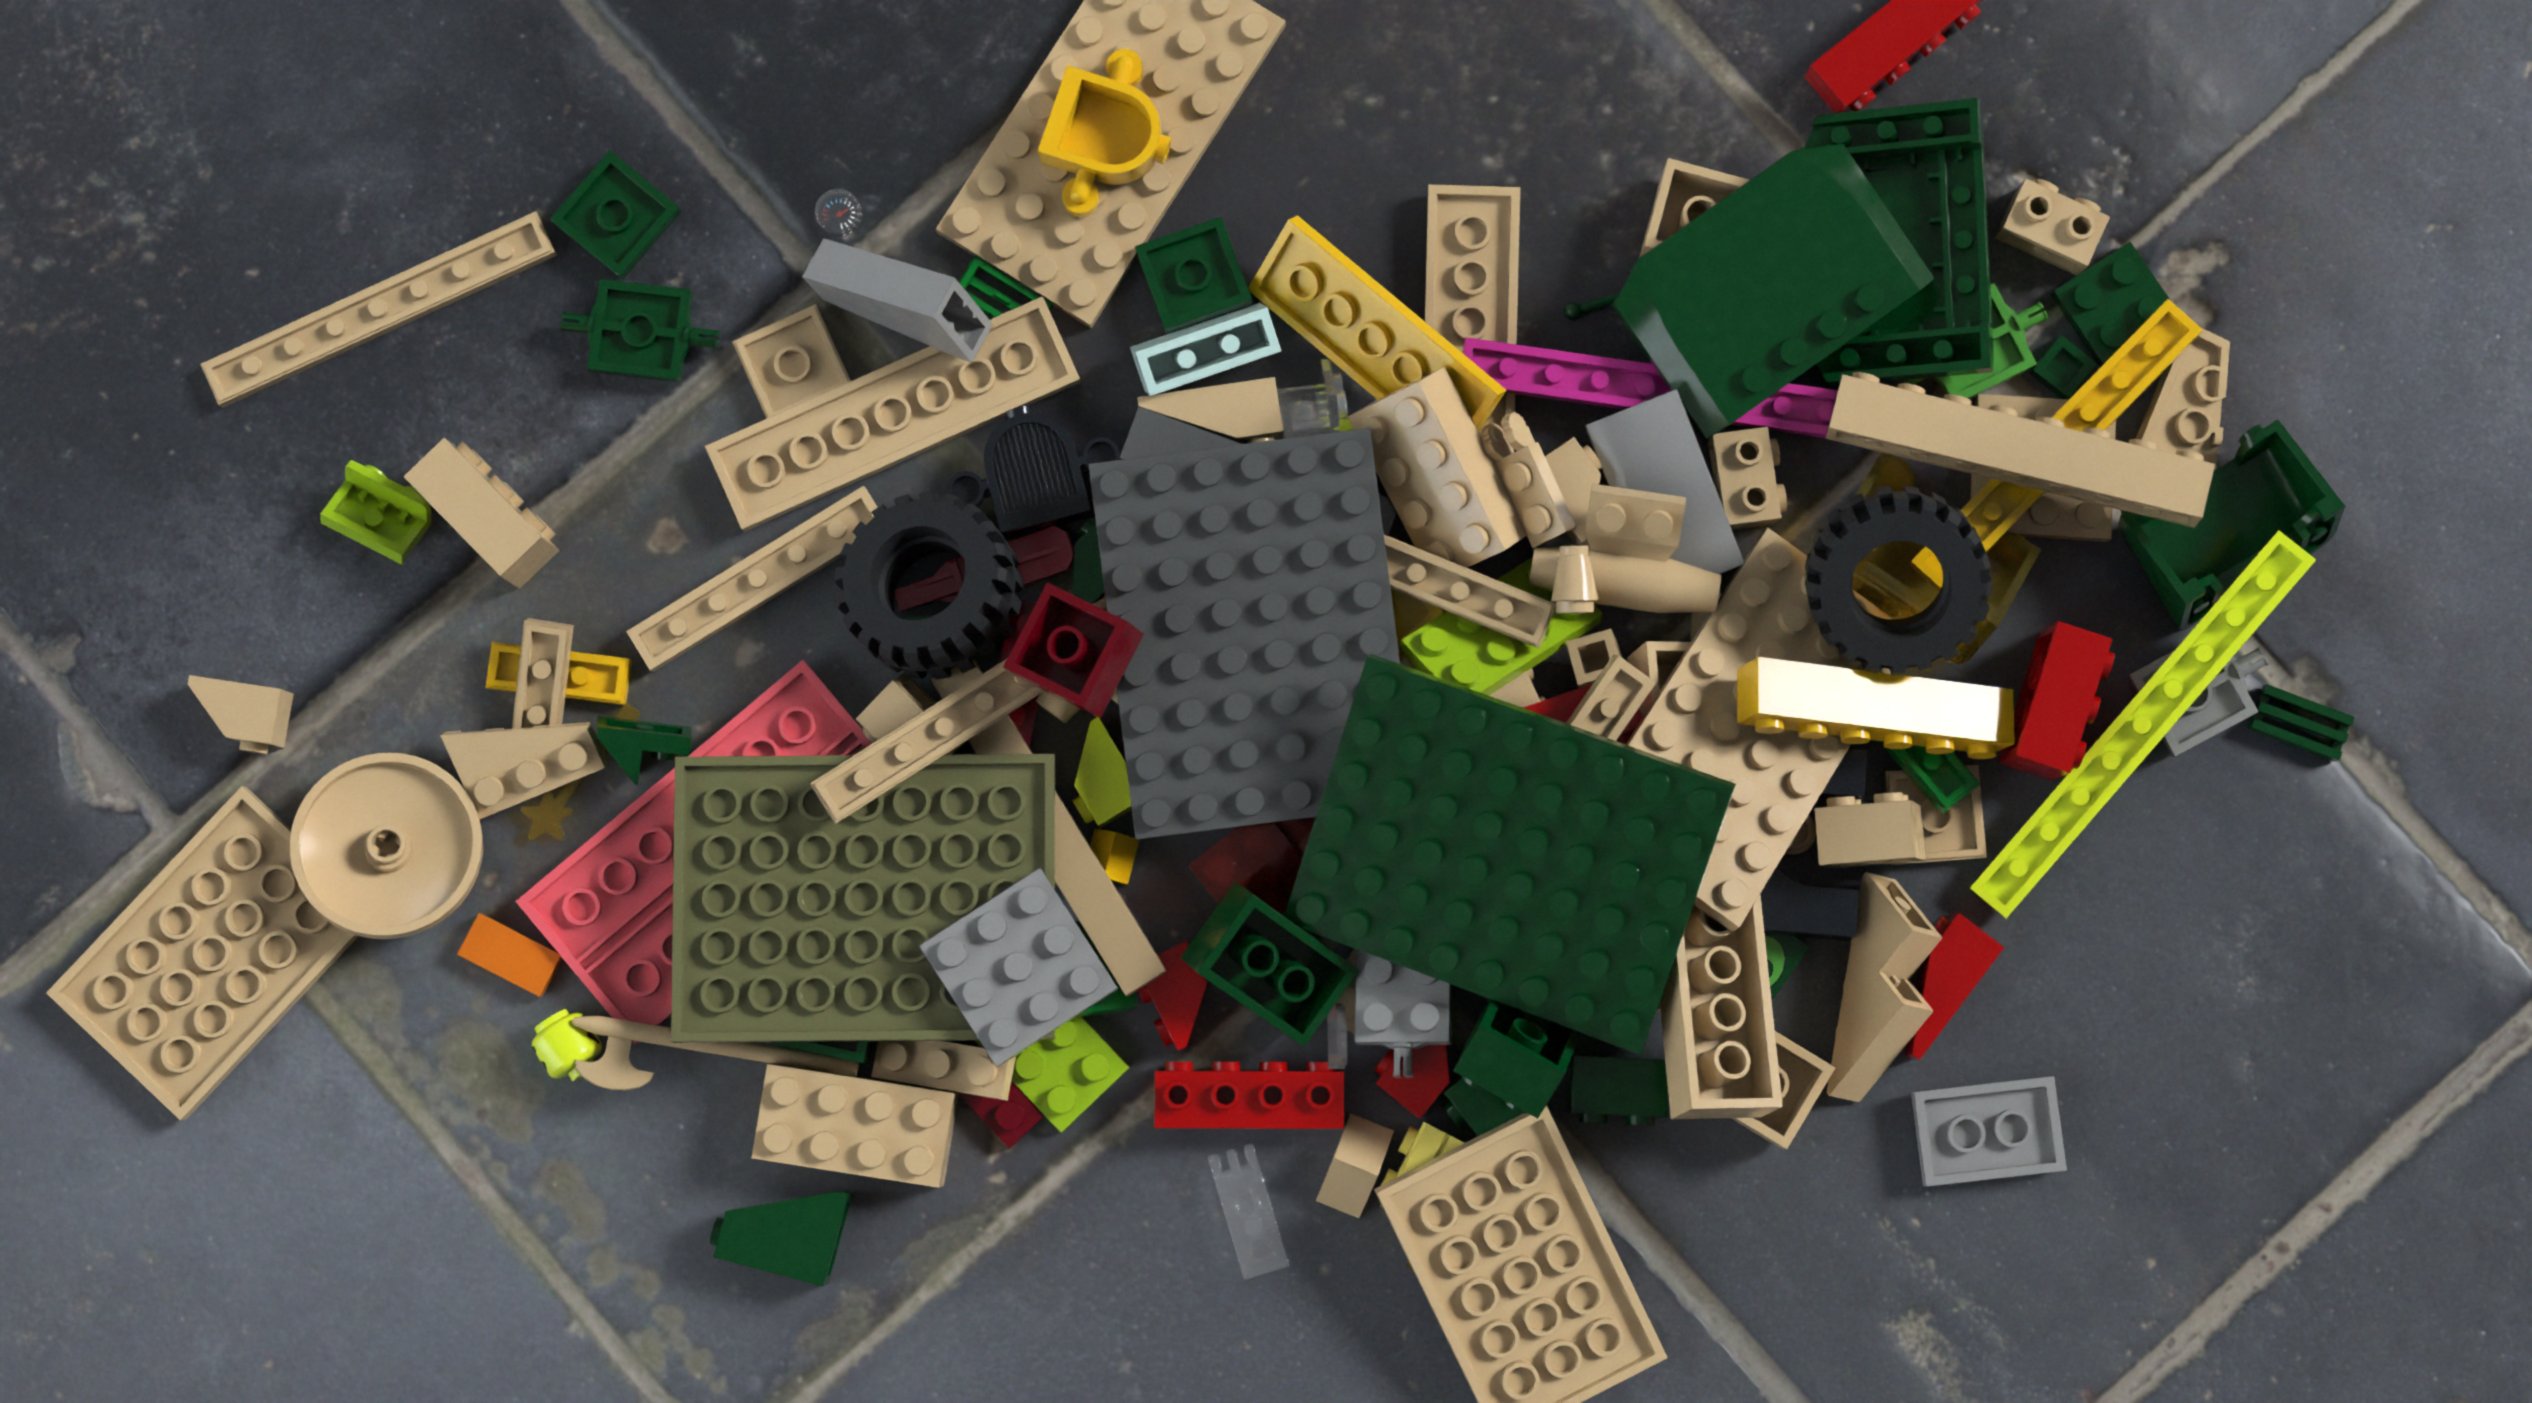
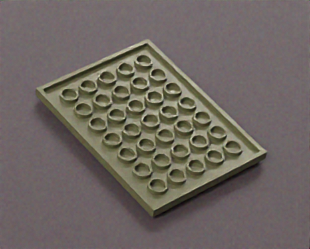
[671,754,1055,1043]

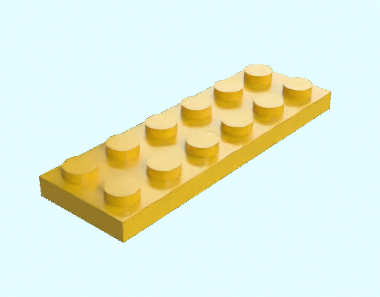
[1248,215,1506,432]

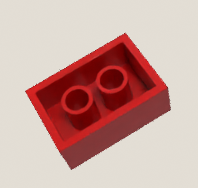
[1997,621,2115,781]

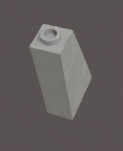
[802,238,993,363]

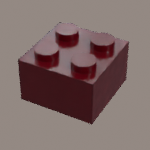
[1003,583,1144,718]

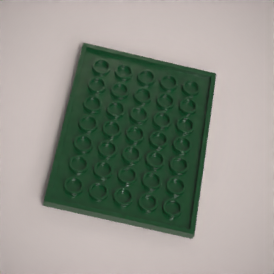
[1284,654,1736,1055]

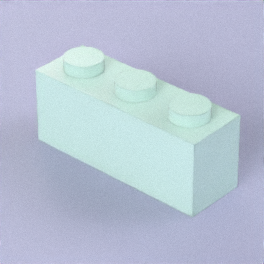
[1130,303,1281,396]

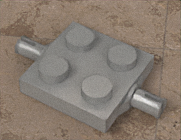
[2127,647,2269,757]
[1355,949,1452,1078]

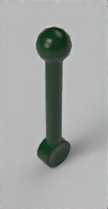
[1564,292,1620,320]

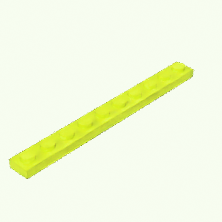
[1970,530,2316,919]

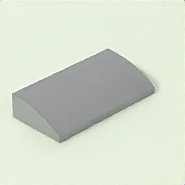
[1585,389,1745,574]

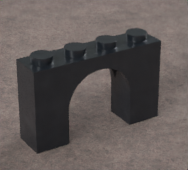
[1760,749,1867,941]

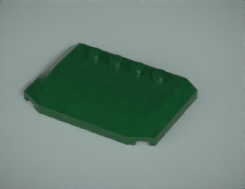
[1800,98,1994,386]
[1612,144,1935,439]

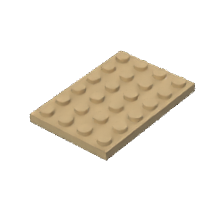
[46,786,358,1121]
[1374,1106,1668,1403]

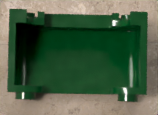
[2118,420,2346,630]

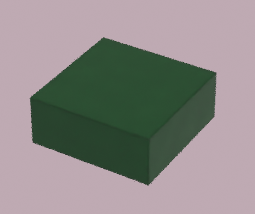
[2029,335,2097,399]

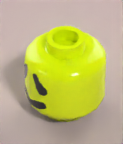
[532,1009,602,1082]

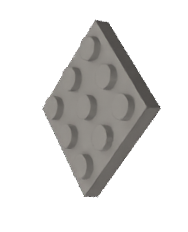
[919,868,1118,1068]

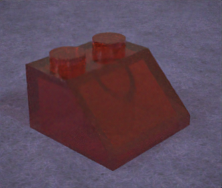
[1188,822,1302,914]

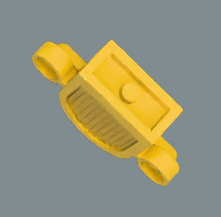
[1038,49,1172,218]

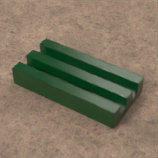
[2247,684,2355,762]

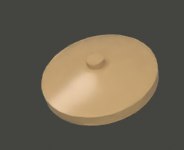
[290,753,483,939]

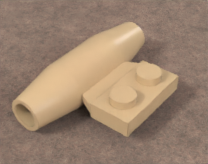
[1529,484,1721,613]

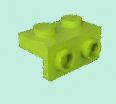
[320,460,432,565]

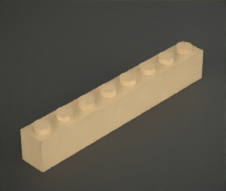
[1826,372,2215,528]

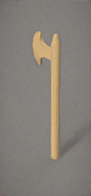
[572,1015,859,1090]

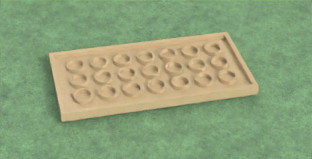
[936,0,1286,328]
[1626,528,1892,932]

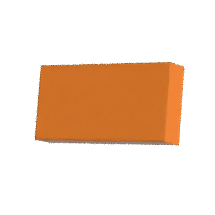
[457,913,563,997]

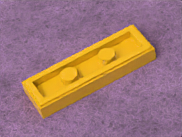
[485,642,632,706]

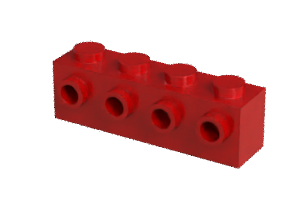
[1154,1062,1344,1129]

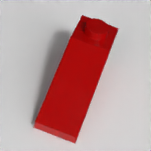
[1904,913,2005,1060]

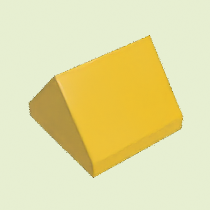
[1090,828,1140,885]

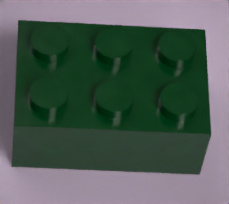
[1180,881,1359,1047]
[1453,999,1581,1119]

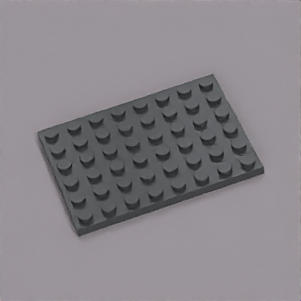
[1089,428,1400,839]

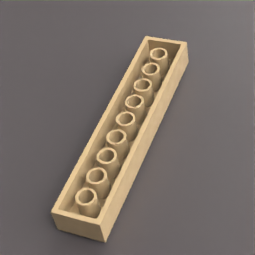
[1627,641,1783,1119]

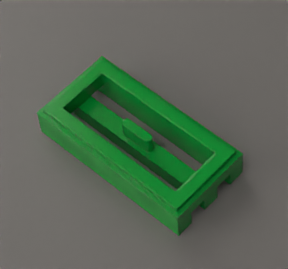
[958,255,1053,319]

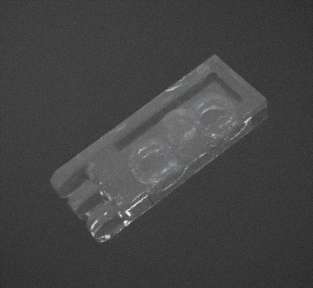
[1208,1143,1289,1280]

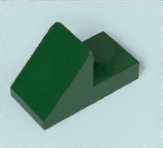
[596,716,692,785]

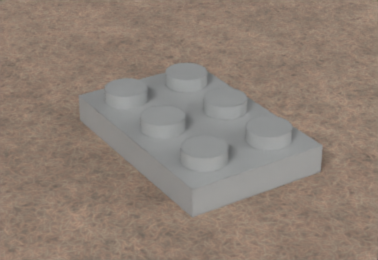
[1911,1076,2067,1187]

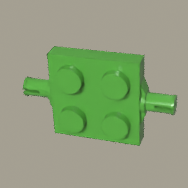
[1903,283,2048,399]

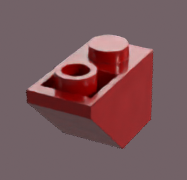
[1138,941,1208,1051]
[1374,1045,1450,1119]

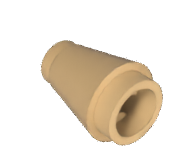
[1551,546,1599,613]

